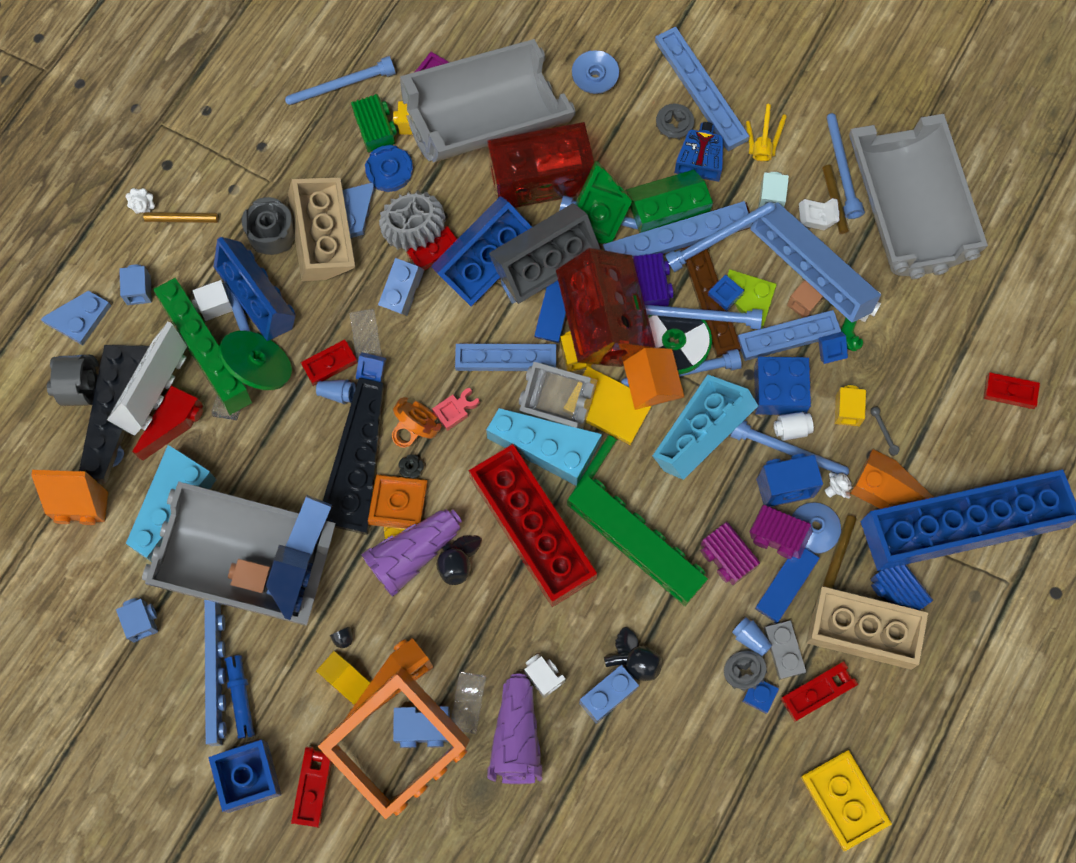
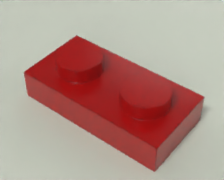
[406,226,457,271]
[300,339,358,386]
[983,372,1040,409]

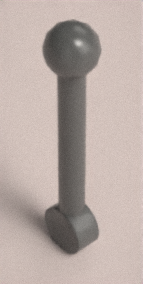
[870,407,900,456]

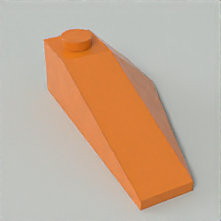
[850,449,934,509]
[344,638,433,720]

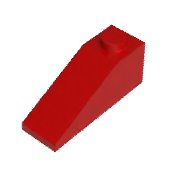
[132,386,203,461]

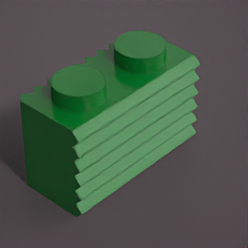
[351,94,397,152]

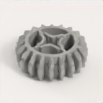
[379,190,445,252]

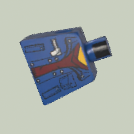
[674,122,723,182]

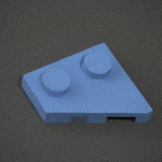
[342,183,374,238]
[41,291,111,346]

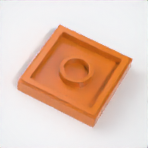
[368,475,428,529]

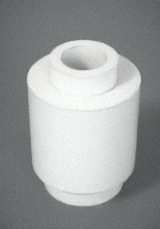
[774,412,814,441]

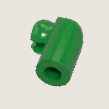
[841,317,863,351]

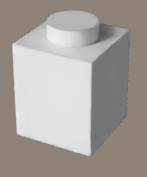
[192,280,233,321]

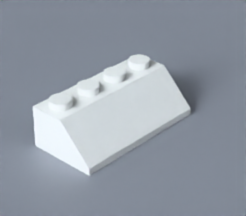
[107,322,187,436]

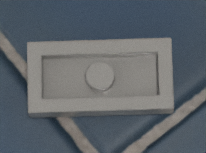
[764,620,806,680]

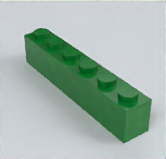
[153,277,252,415]
[567,477,708,607]

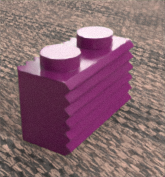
[750,505,813,559]
[700,522,760,586]

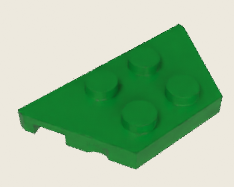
[575,161,632,244]

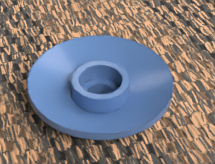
[572,50,619,94]
[792,503,841,554]

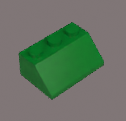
[625,170,713,233]

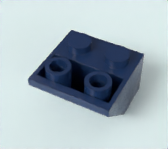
[266,545,313,620]

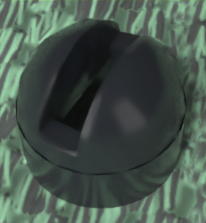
[330,627,353,648]

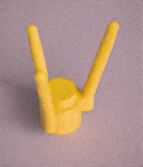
[746,103,787,161]

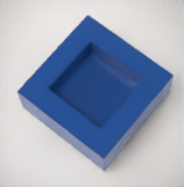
[708,274,744,311]
[818,332,848,364]
[356,352,386,382]
[742,681,779,714]

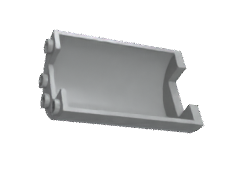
[400,39,575,163]
[849,114,988,279]
[142,481,336,626]

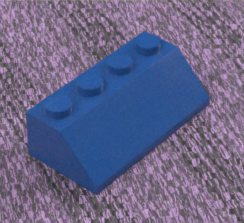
[431,196,532,306]
[213,237,295,341]

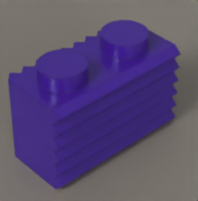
[632,253,673,309]

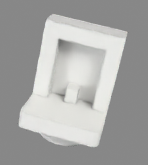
[799,198,839,230]

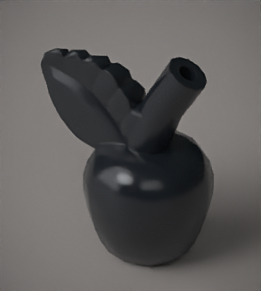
[436,535,481,585]
[604,627,662,681]

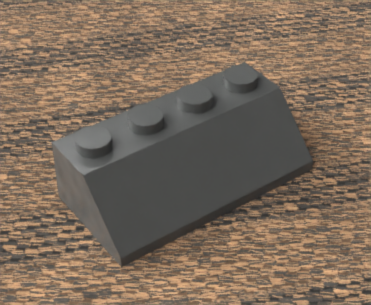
[489,203,602,304]

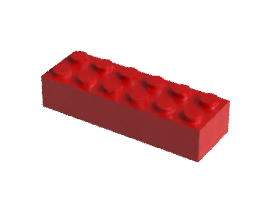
[468,444,597,607]

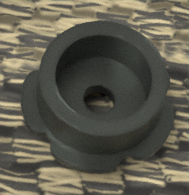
[398,454,424,479]

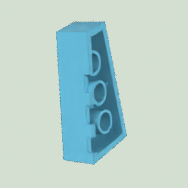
[652,375,758,480]
[486,408,602,486]
[126,445,216,562]

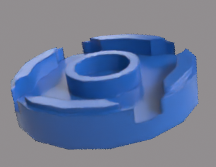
[365,145,413,192]

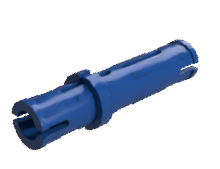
[225,655,255,739]

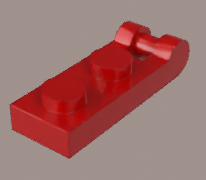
[780,661,859,722]
[291,746,332,828]

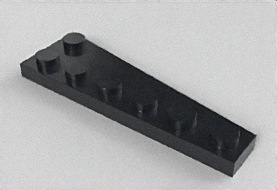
[79,345,149,484]
[323,378,384,535]

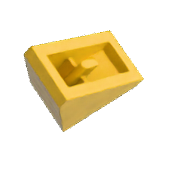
[316,651,370,705]

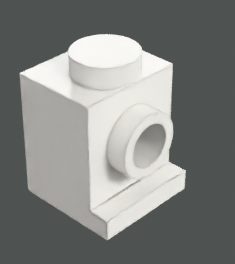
[524,654,565,698]

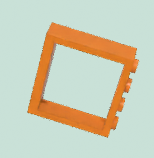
[318,667,470,819]

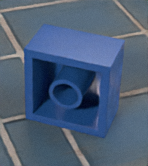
[754,357,811,415]
[756,453,823,507]
[208,740,282,813]

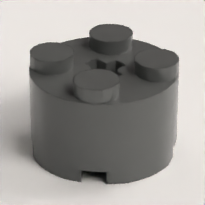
[242,197,295,255]
[47,354,100,406]

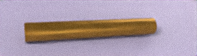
[822,165,849,234]
[143,212,218,223]
[823,516,857,589]

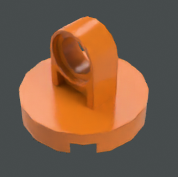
[392,397,442,448]

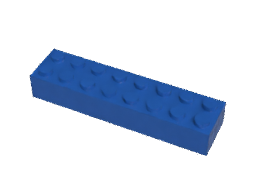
[860,470,1076,571]

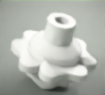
[126,188,155,214]
[825,472,852,499]

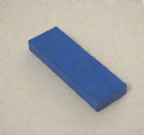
[755,548,820,623]

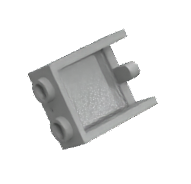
[519,362,598,429]

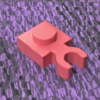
[432,388,480,431]

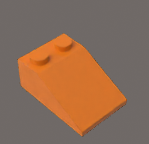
[31,470,108,525]

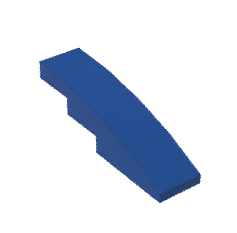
[534,268,579,343]

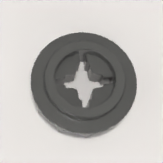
[656,104,694,140]
[724,651,767,692]

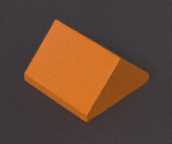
[623,348,684,410]

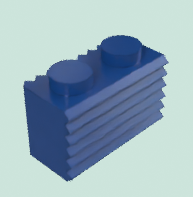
[871,565,933,610]

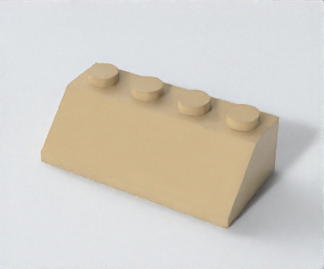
[288,178,355,281]
[806,586,928,670]

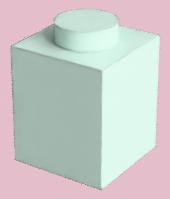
[758,172,789,208]

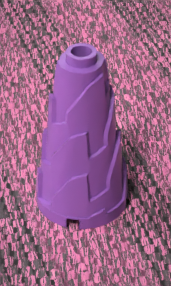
[361,509,462,597]
[487,674,543,784]

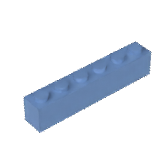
[750,202,881,323]

